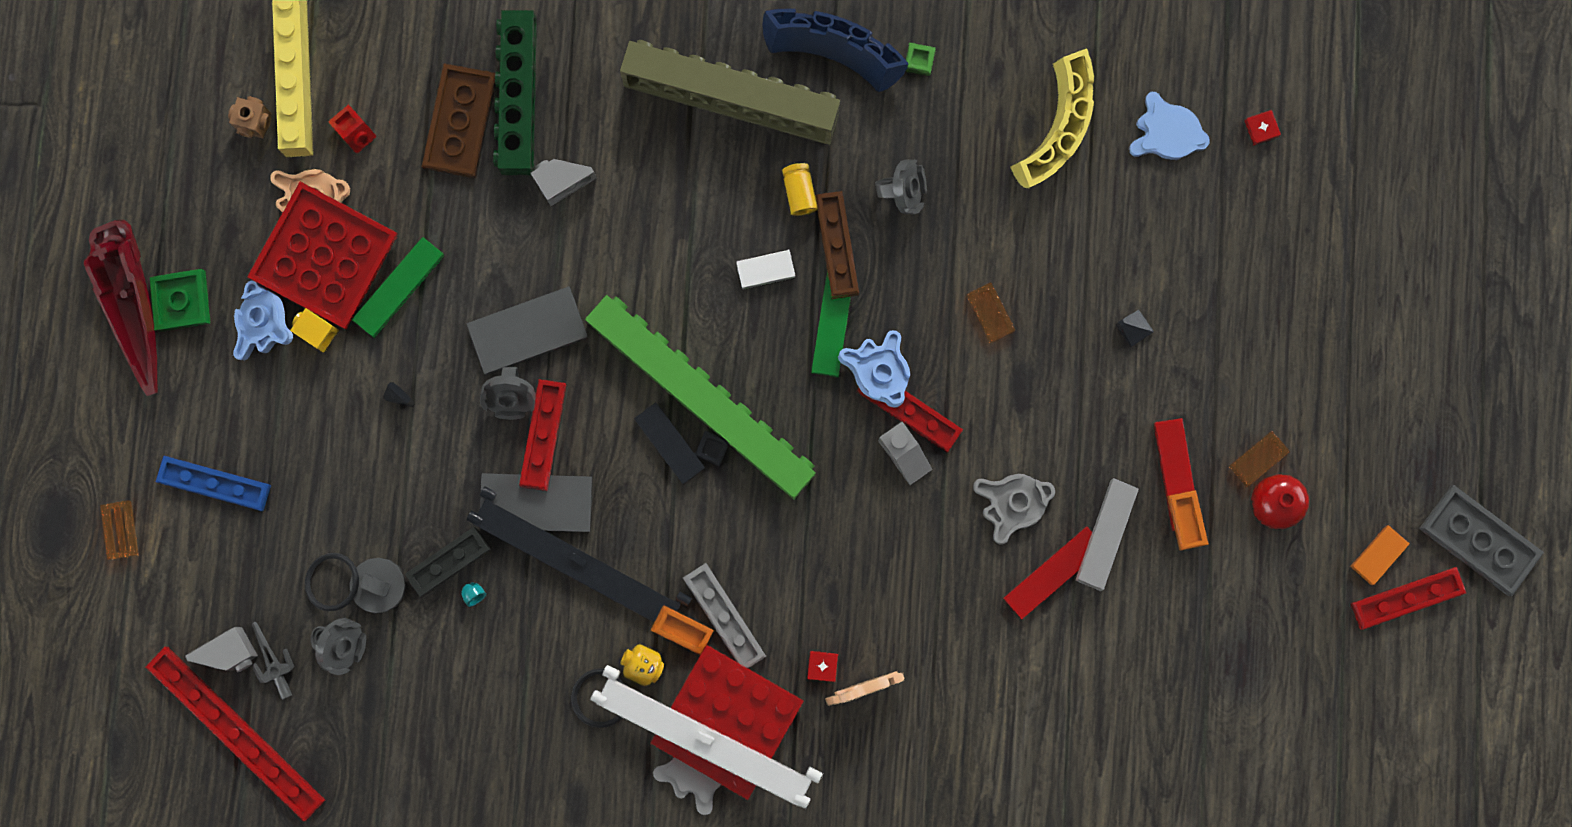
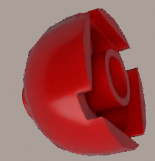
[1251,474,1309,529]

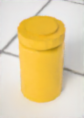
[782,163,818,216]

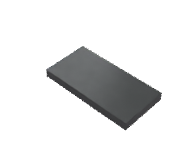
[466,286,588,375]
[479,473,593,532]
[1419,485,1544,597]

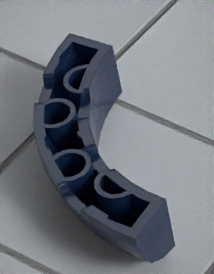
[762,9,909,92]

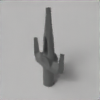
[252,622,294,700]

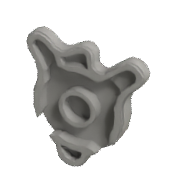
[973,474,1055,545]
[653,757,721,815]

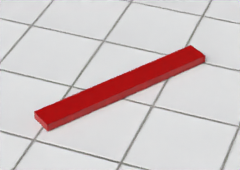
[146,647,325,822]

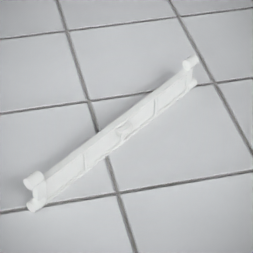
[591,665,823,809]

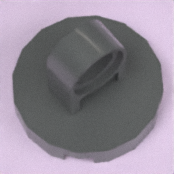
[875,159,927,214]
[480,367,536,420]
[349,558,407,613]
[310,618,366,675]

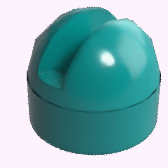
[461,582,486,607]

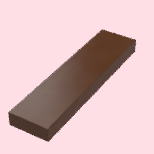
[815,191,859,299]

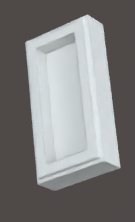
[736,250,795,289]

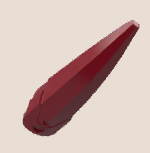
[84,219,158,396]

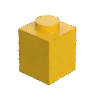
[290,308,339,353]

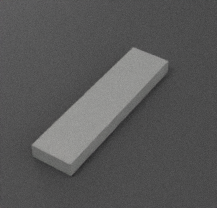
[1075,478,1139,591]
[683,563,766,668]

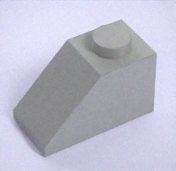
[531,159,597,206]
[878,422,932,485]
[185,627,258,672]

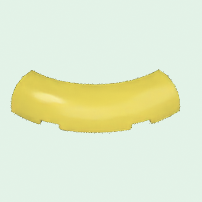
[1011,48,1094,188]

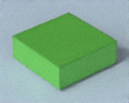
[906,43,936,76]

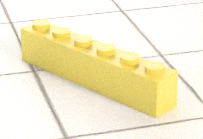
[272,0,313,157]

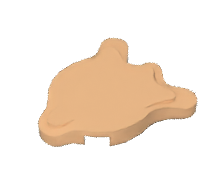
[270,169,350,212]
[825,671,904,706]

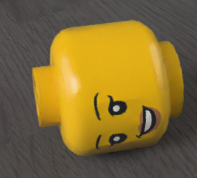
[620,644,664,686]

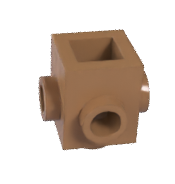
[228,96,272,139]

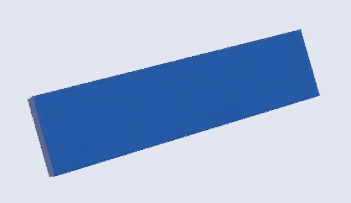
[155,456,271,511]

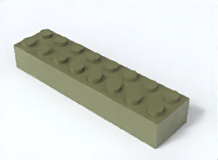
[620,40,840,145]

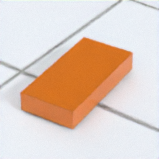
[1167,490,1209,551]
[1350,525,1409,585]
[651,605,714,655]

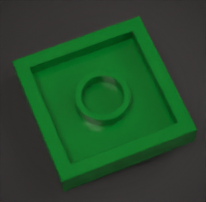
[150,269,210,332]

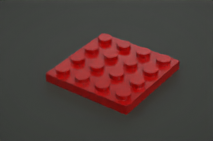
[247,181,398,330]
[651,645,804,800]

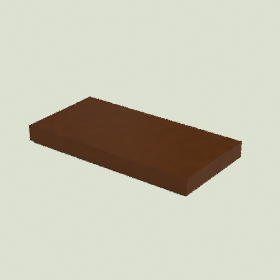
[422,63,496,178]

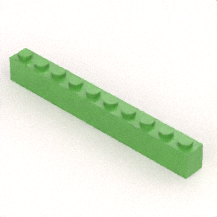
[585,295,816,500]

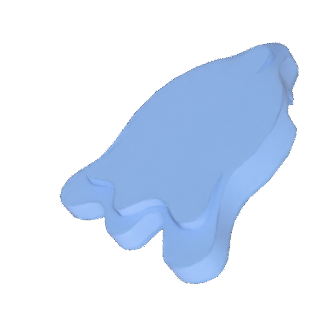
[1129,92,1209,160]
[233,280,293,361]
[838,330,910,407]

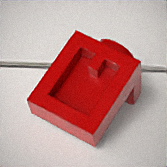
[328,104,376,153]

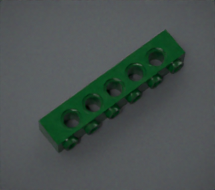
[493,10,537,175]

